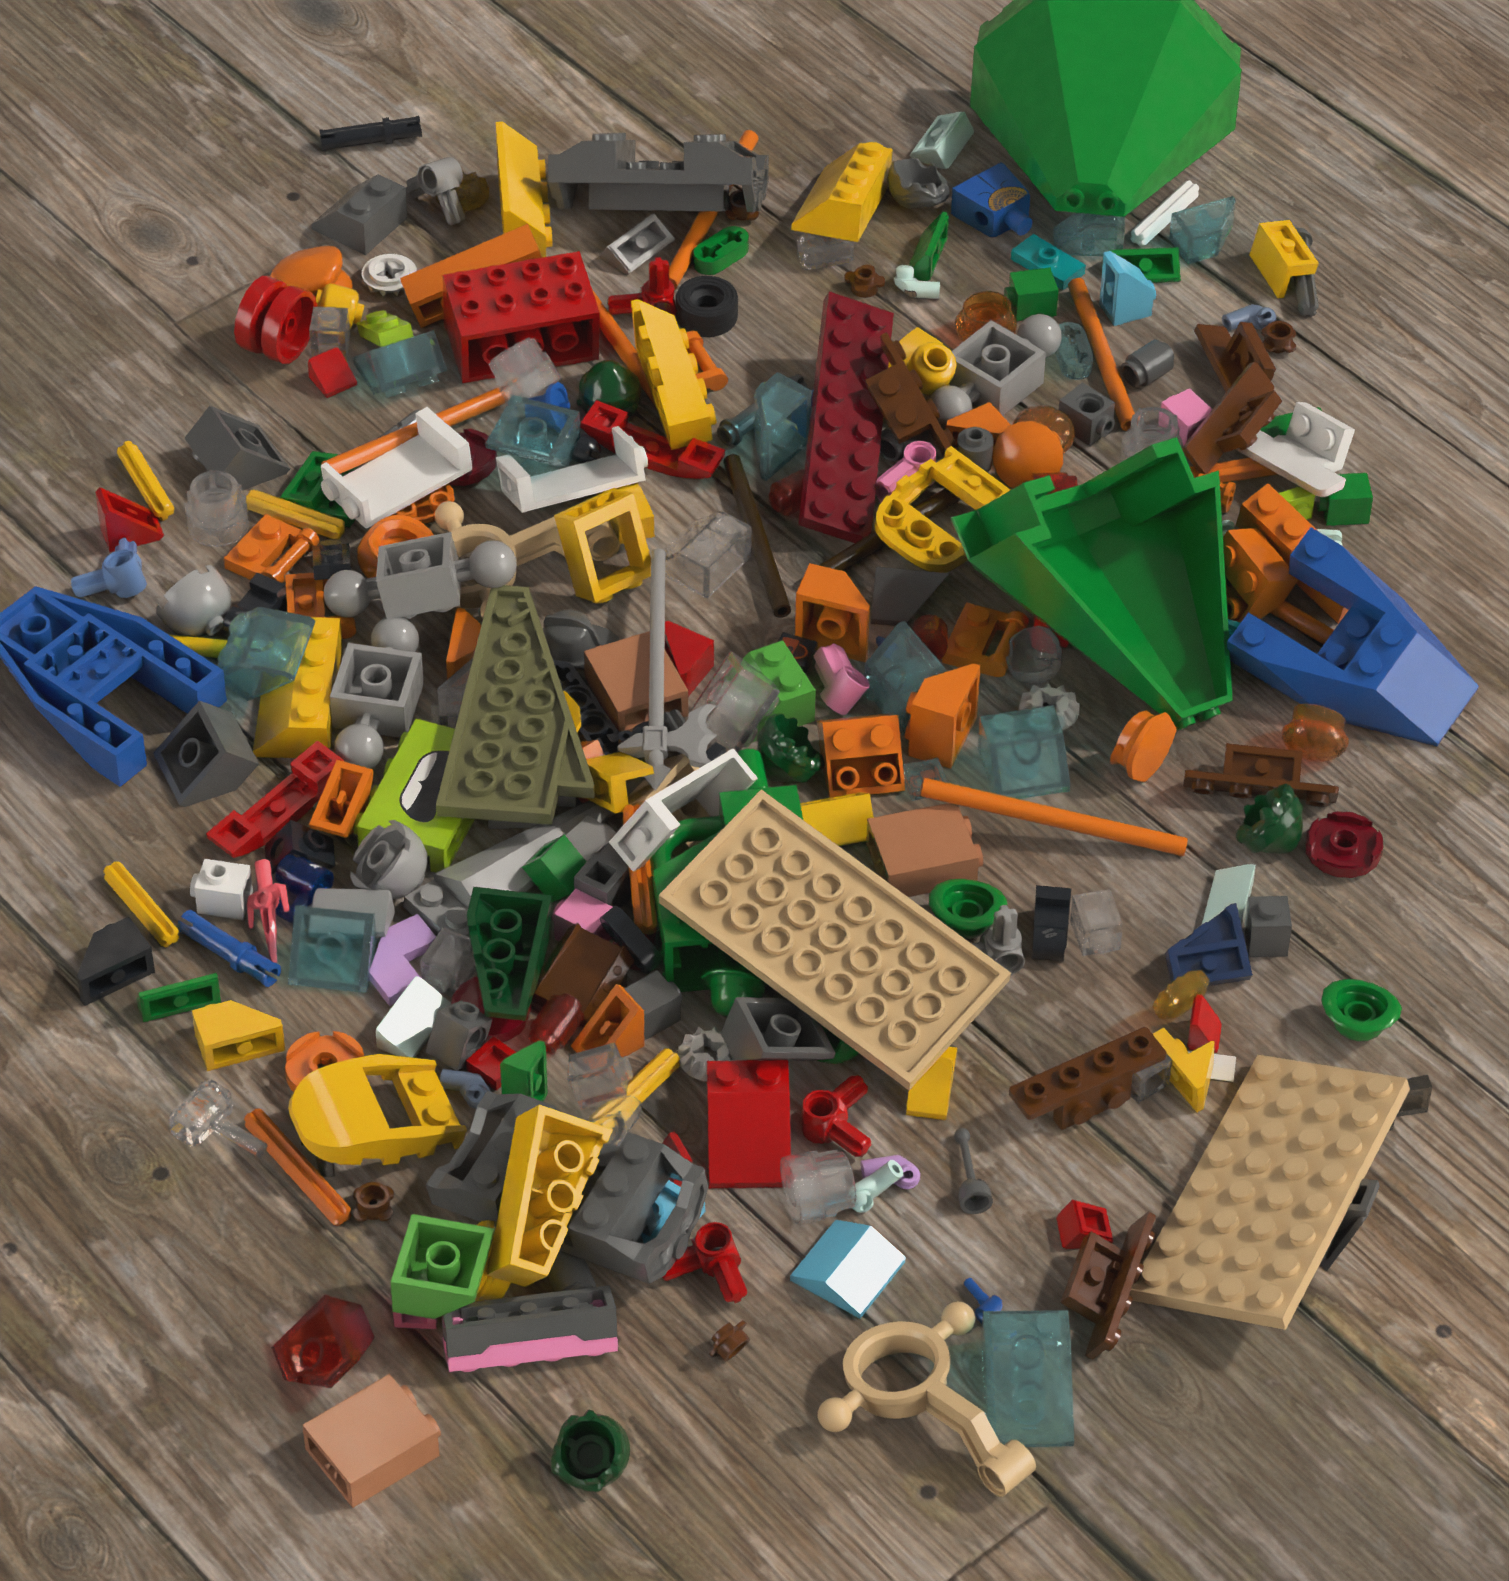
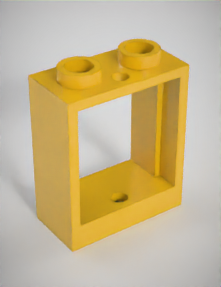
[554,488,651,604]

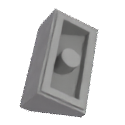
[599,213,675,275]
[309,888,395,937]

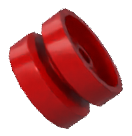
[234,276,317,364]

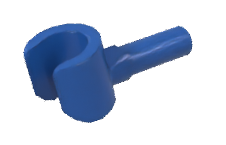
[964,1278,1004,1329]

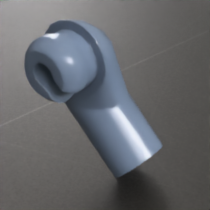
[1222,304,1276,331]
[440,1068,491,1109]

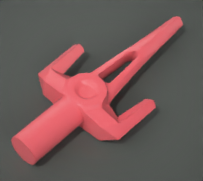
[246,859,289,963]

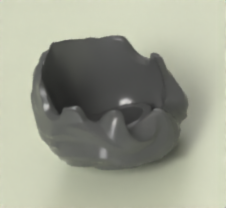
[887,158,950,209]

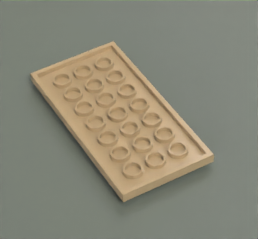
[659,789,1011,1090]
[1130,1055,1410,1330]

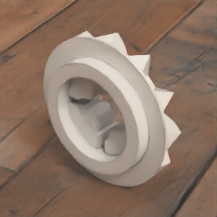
[362,254,417,296]
[1019,682,1080,732]
[678,1025,733,1081]

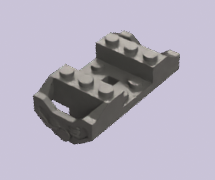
[548,133,769,212]
[426,1091,708,1284]

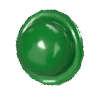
[929,879,1007,939]
[701,968,773,1018]
[1321,979,1402,1042]

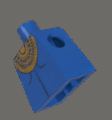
[951,162,1033,237]

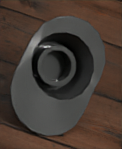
[543,609,620,670]

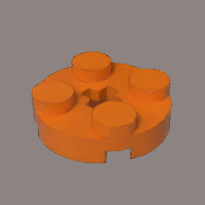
[285,1031,367,1092]

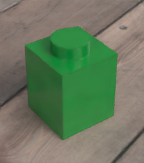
[1004,267,1059,321]
[1316,473,1373,526]
[522,835,587,902]

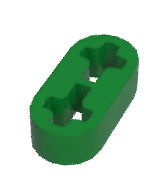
[693,226,749,275]

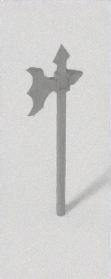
[618,548,718,791]

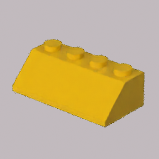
[495,122,553,257]
[791,142,893,242]
[253,617,343,758]

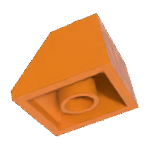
[795,563,870,663]
[905,663,981,769]

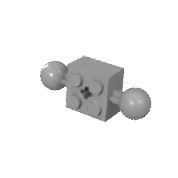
[929,314,1062,430]
[324,532,517,619]
[330,617,424,769]

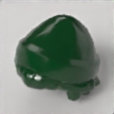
[576,360,641,417]
[757,713,825,783]
[1236,783,1303,854]
[551,1410,630,1492]

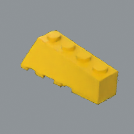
[631,299,717,450]
[487,1105,613,1287]

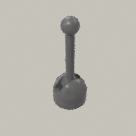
[954,1128,993,1214]

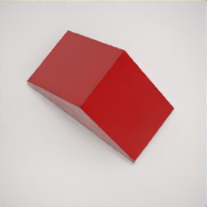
[95,487,164,553]
[665,621,714,697]

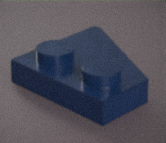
[1165,903,1253,992]

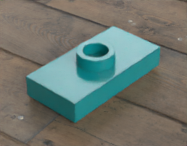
[1010,234,1086,290]

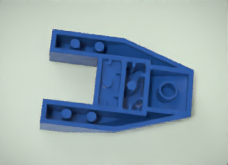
[1227,527,1479,746]
[0,586,227,787]

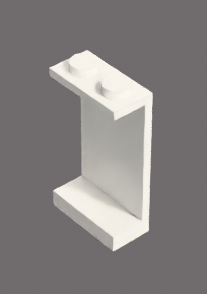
[321,407,473,529]
[496,426,648,513]
[609,749,757,872]

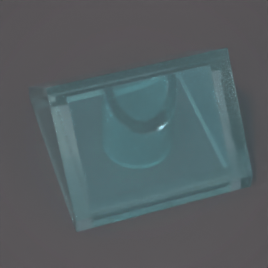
[288,905,377,993]

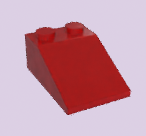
[707,1060,791,1189]

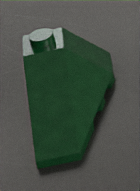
[467,887,552,1021]

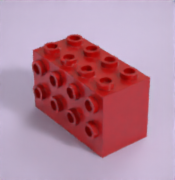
[442,251,600,384]

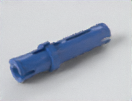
[177,910,281,987]

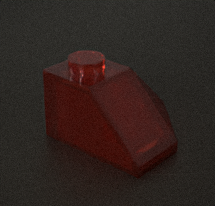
[271,1295,375,1389]

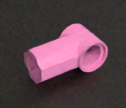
[875,441,936,502]
[813,643,870,715]

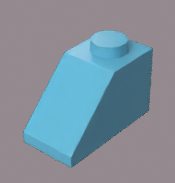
[1099,251,1156,326]

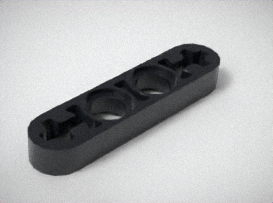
[554,661,620,755]

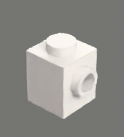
[190,859,253,920]

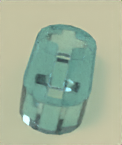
[1055,322,1093,380]

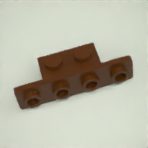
[1194,322,1276,392]
[865,332,957,457]
[1182,362,1282,474]
[1183,743,1339,807]
[1009,1027,1166,1130]
[1060,1211,1156,1360]

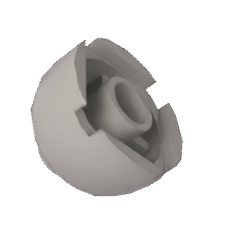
[156,565,231,637]
[350,820,427,900]

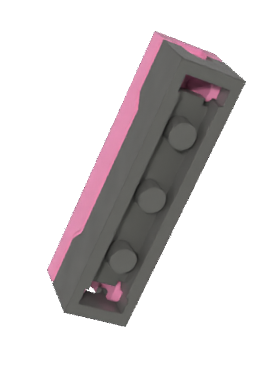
[442,1285,618,1372]

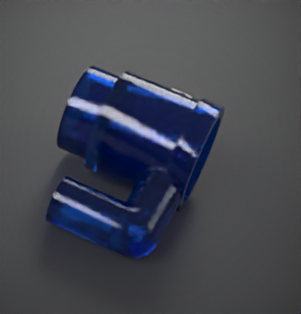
[275,854,334,923]

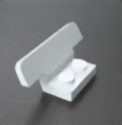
[1236,402,1355,497]

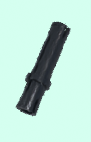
[319,115,422,151]

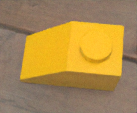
[192,1000,285,1071]

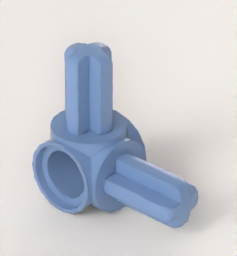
[71,538,147,598]

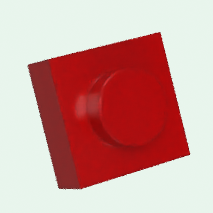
[466,1036,516,1091]

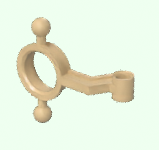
[435,501,620,620]
[818,1301,1036,1497]

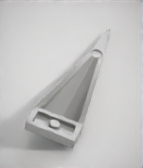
[403,777,644,952]

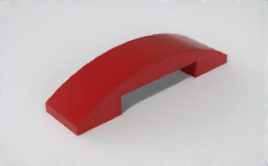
[580,400,726,479]
[206,740,344,858]

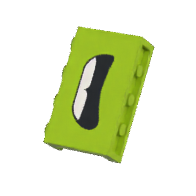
[354,718,475,873]

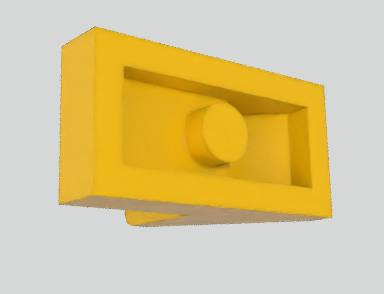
[1153,1028,1214,1113]
[906,1046,957,1120]

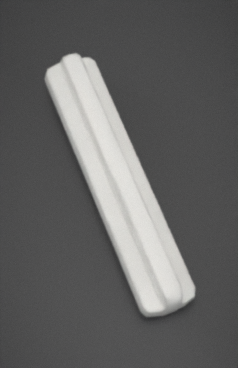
[1130,180,1199,247]

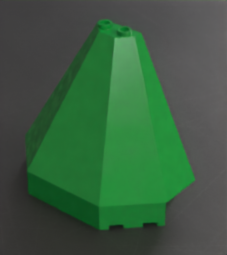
[970,0,1242,217]
[951,437,1233,731]

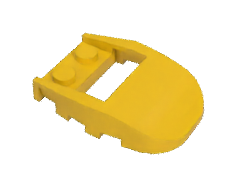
[875,446,1010,573]
[288,1054,467,1165]

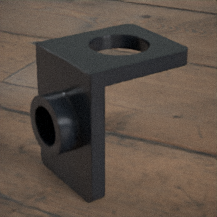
[265,820,336,875]

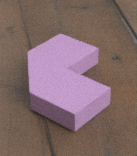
[369,914,438,1006]

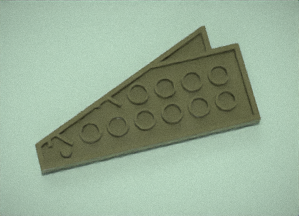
[436,585,595,825]

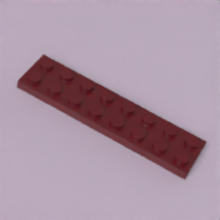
[798,291,894,543]

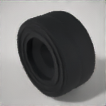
[676,276,738,337]

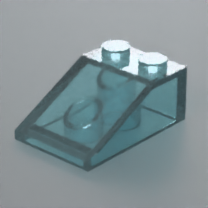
[981,1310,1074,1447]

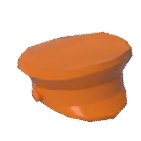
[1110,710,1176,782]

